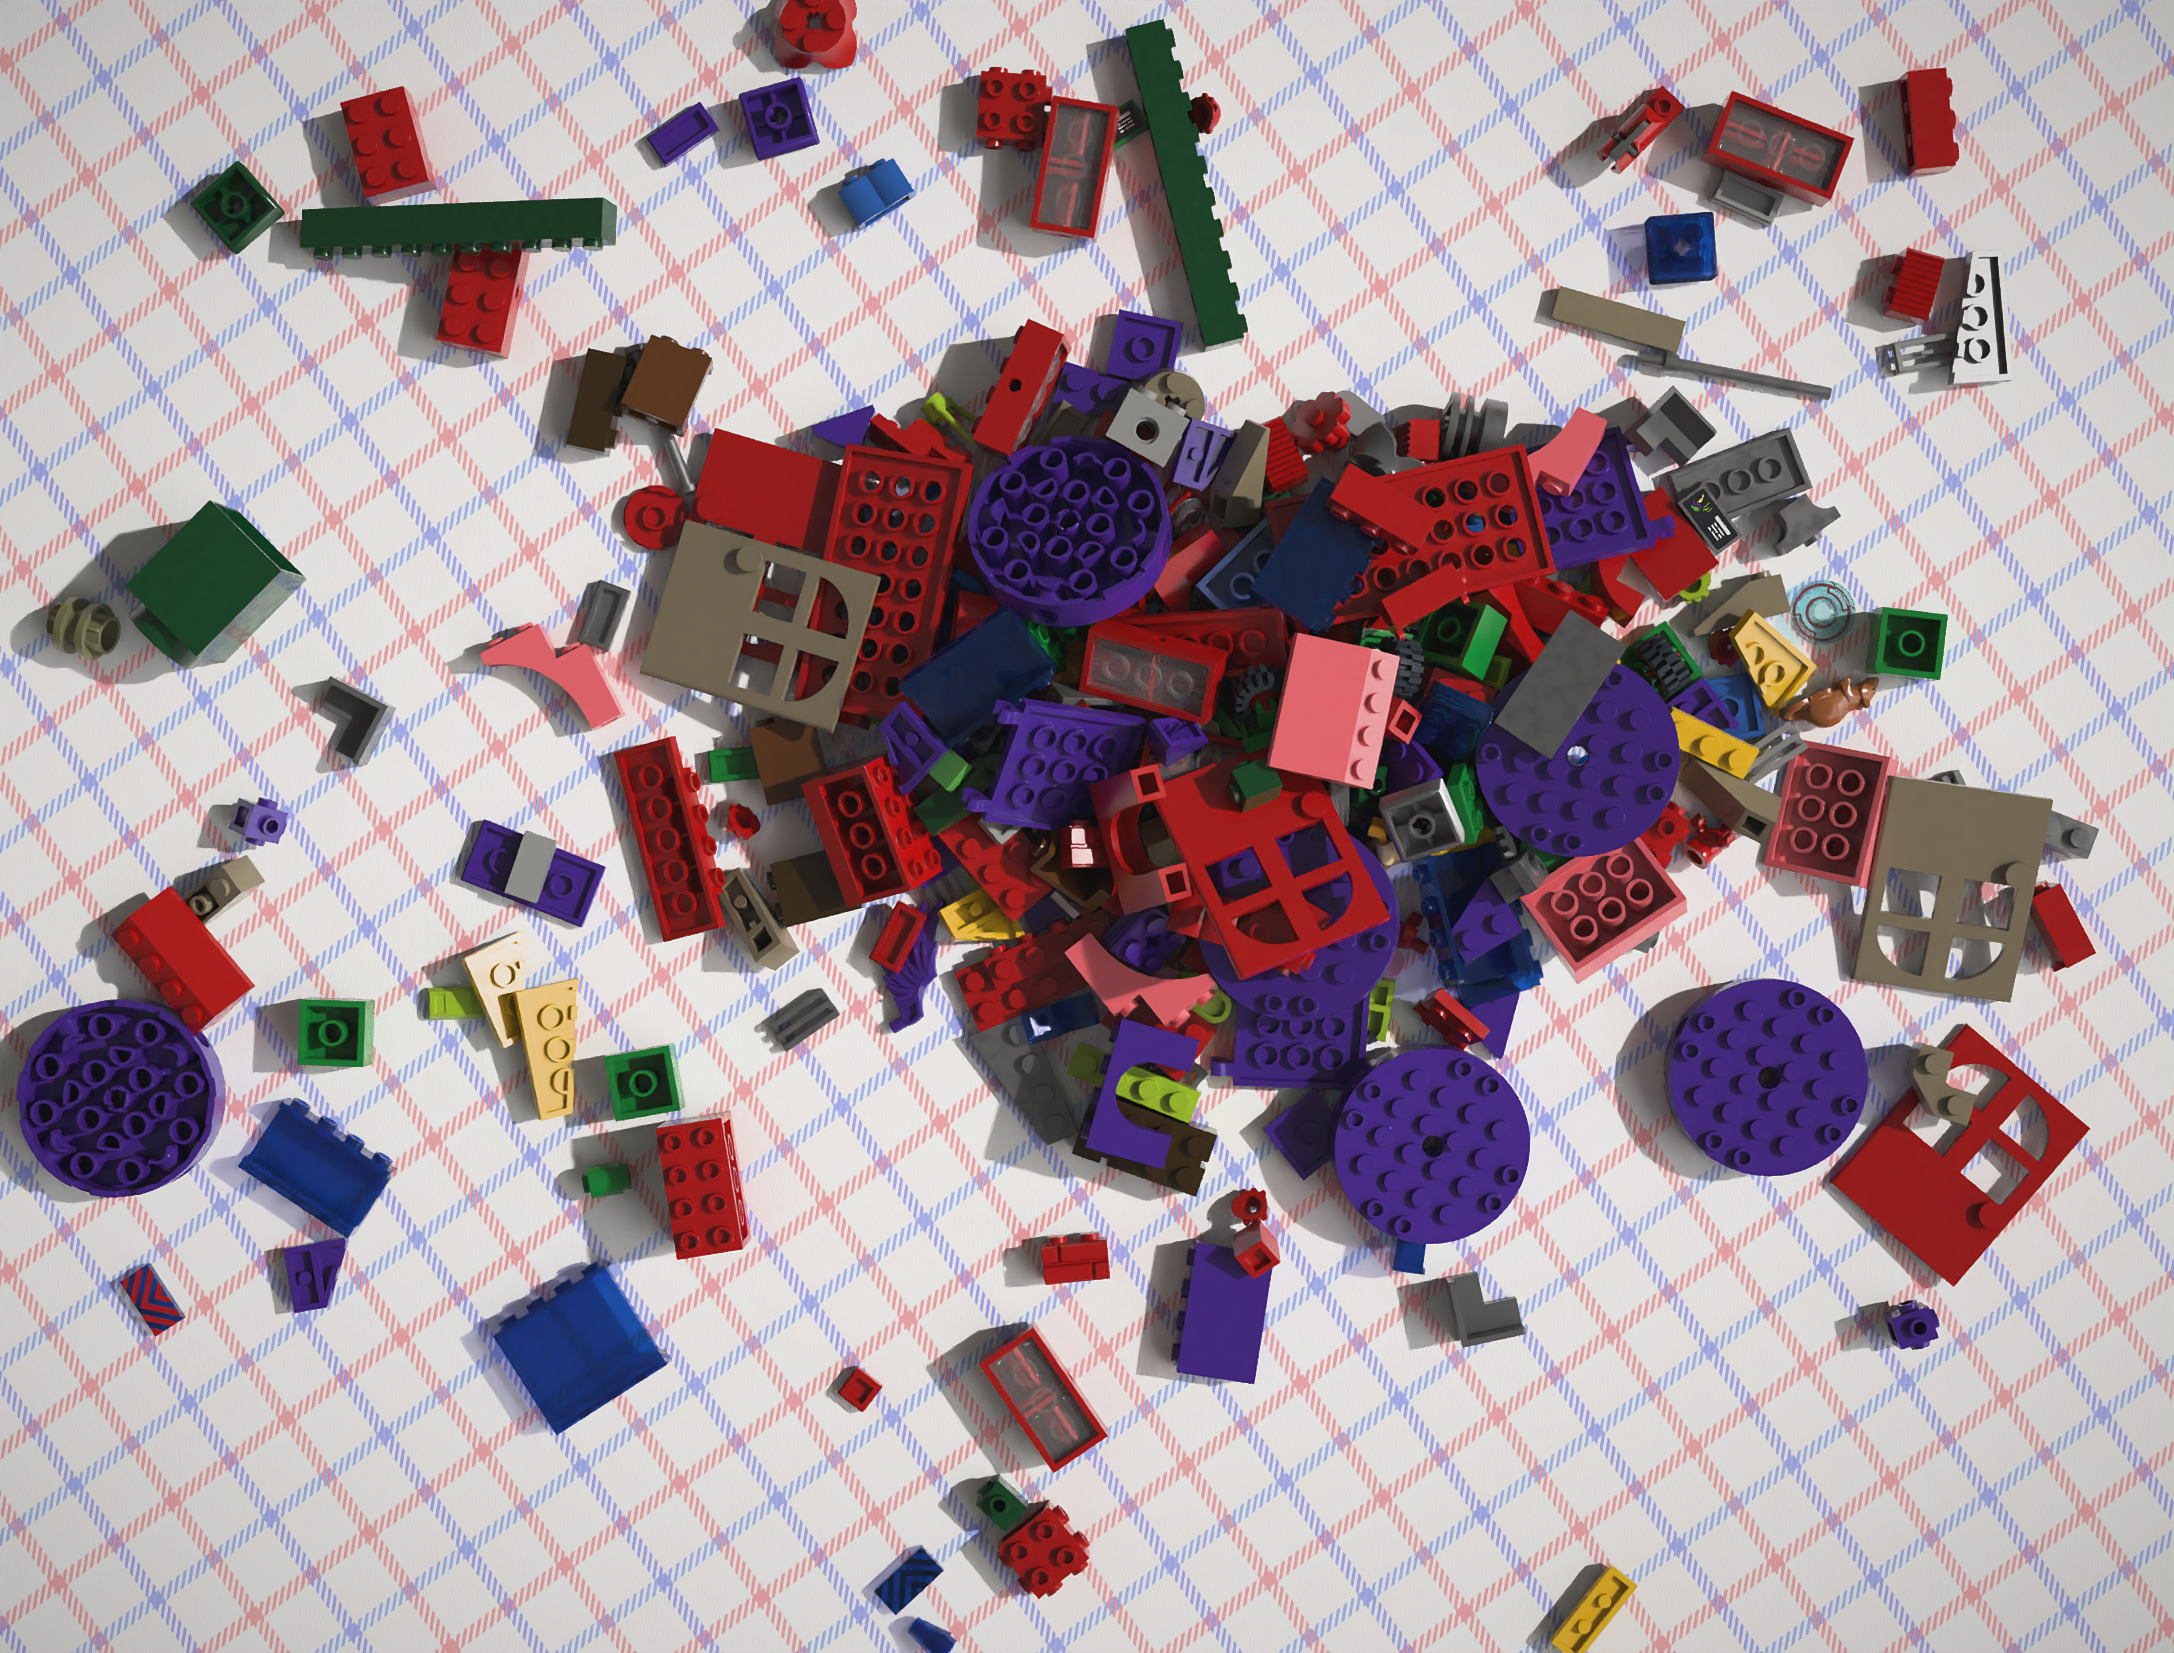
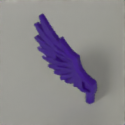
[881,900,945,1034]

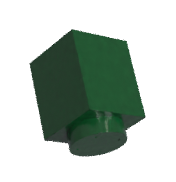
[125,500,307,669]

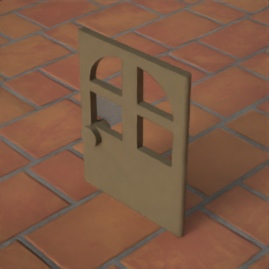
[640,520,881,733]
[1850,775,2053,1003]

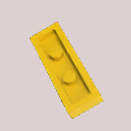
[1669,706,1760,779]
[1550,1563,1638,1653]

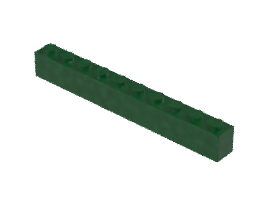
[1125,19,1248,352]
[300,197,617,261]

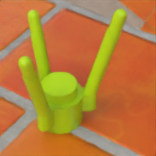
[921,392,977,443]

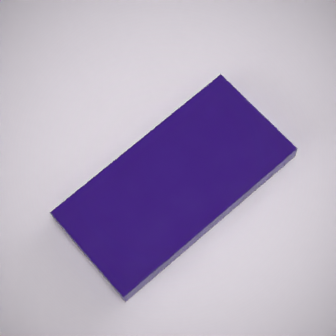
[460,819,607,928]

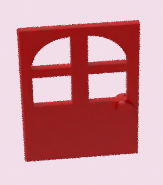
[688,428,867,672]
[1153,746,1391,980]
[1829,1023,2091,1287]

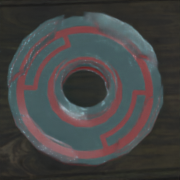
[1789,580,1856,645]

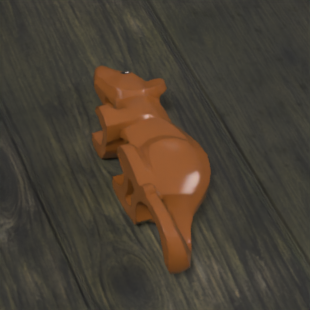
[1778,677,1879,729]

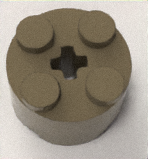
[1141,368,1205,435]

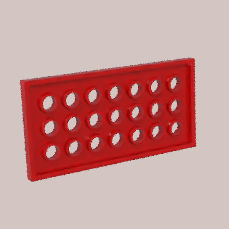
[794,443,973,720]
[1264,443,1556,633]

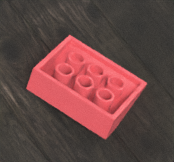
[1266,633,1400,789]
[1764,740,1899,889]
[1519,837,1688,985]

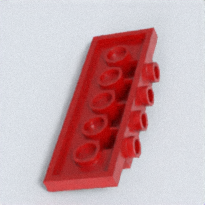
[1107,605,1290,680]
[614,736,725,942]
[954,908,1133,1033]

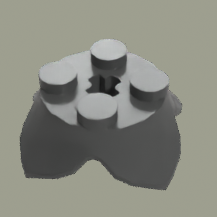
[1344,421,1426,477]

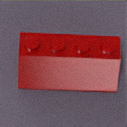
[111,886,255,1036]

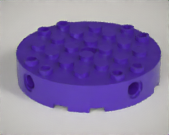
[968,435,1172,627]
[1476,663,1680,857]
[1198,823,1400,1021]
[1664,977,1868,1177]
[17,998,226,1198]
[1329,1043,1530,1244]

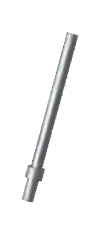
[1637,350,1832,400]

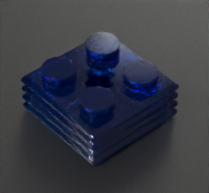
[1644,212,1718,285]
[1413,681,1496,760]

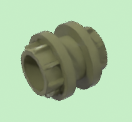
[46,596,121,660]

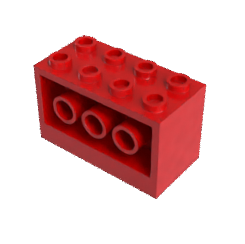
[801,750,943,908]
[655,1110,752,1260]

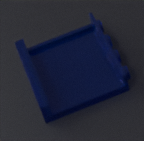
[493,1260,672,1436]

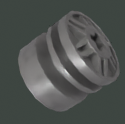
[1438,392,1508,461]

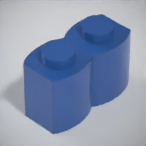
[838,158,915,231]

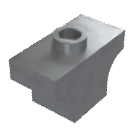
[1771,493,1841,556]
[1489,846,1549,905]

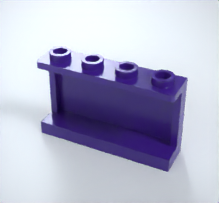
[1171,1239,1273,1385]

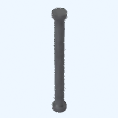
[624,343,697,497]

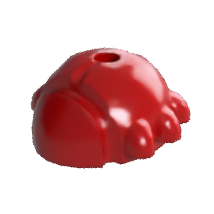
[1188,93,1221,135]
[1707,628,1740,668]
[725,803,761,840]
[1231,1187,1268,1226]

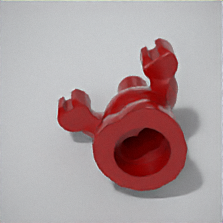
[1683,812,1736,869]
[1397,911,1429,955]

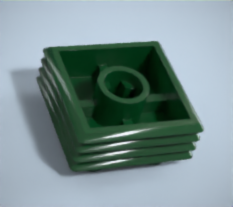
[190,161,285,254]

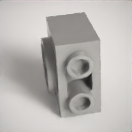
[1106,385,1190,467]

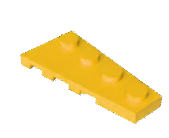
[513,978,579,1121]

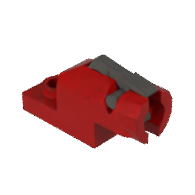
[1597,85,1686,175]
[869,413,973,465]

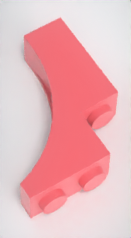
[1463,407,1607,513]
[480,622,626,730]
[1064,932,1218,1028]

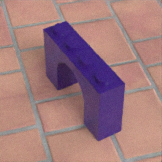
[1081,1017,1199,1169]

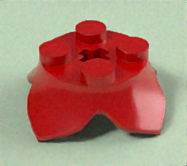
[774,0,857,70]

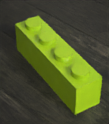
[1066,1042,1202,1123]

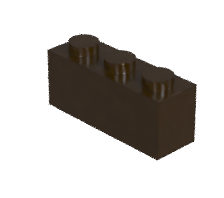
[566,348,634,457]

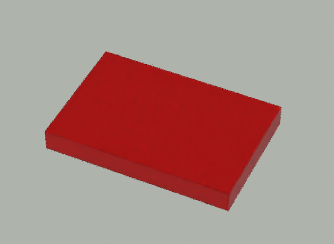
[1629,486,1720,603]

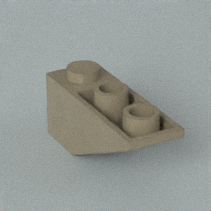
[1208,419,1270,528]
[1678,756,1782,844]
[183,855,266,926]

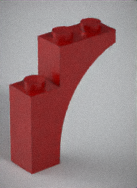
[1468,547,1545,679]

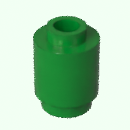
[582,1161,631,1199]

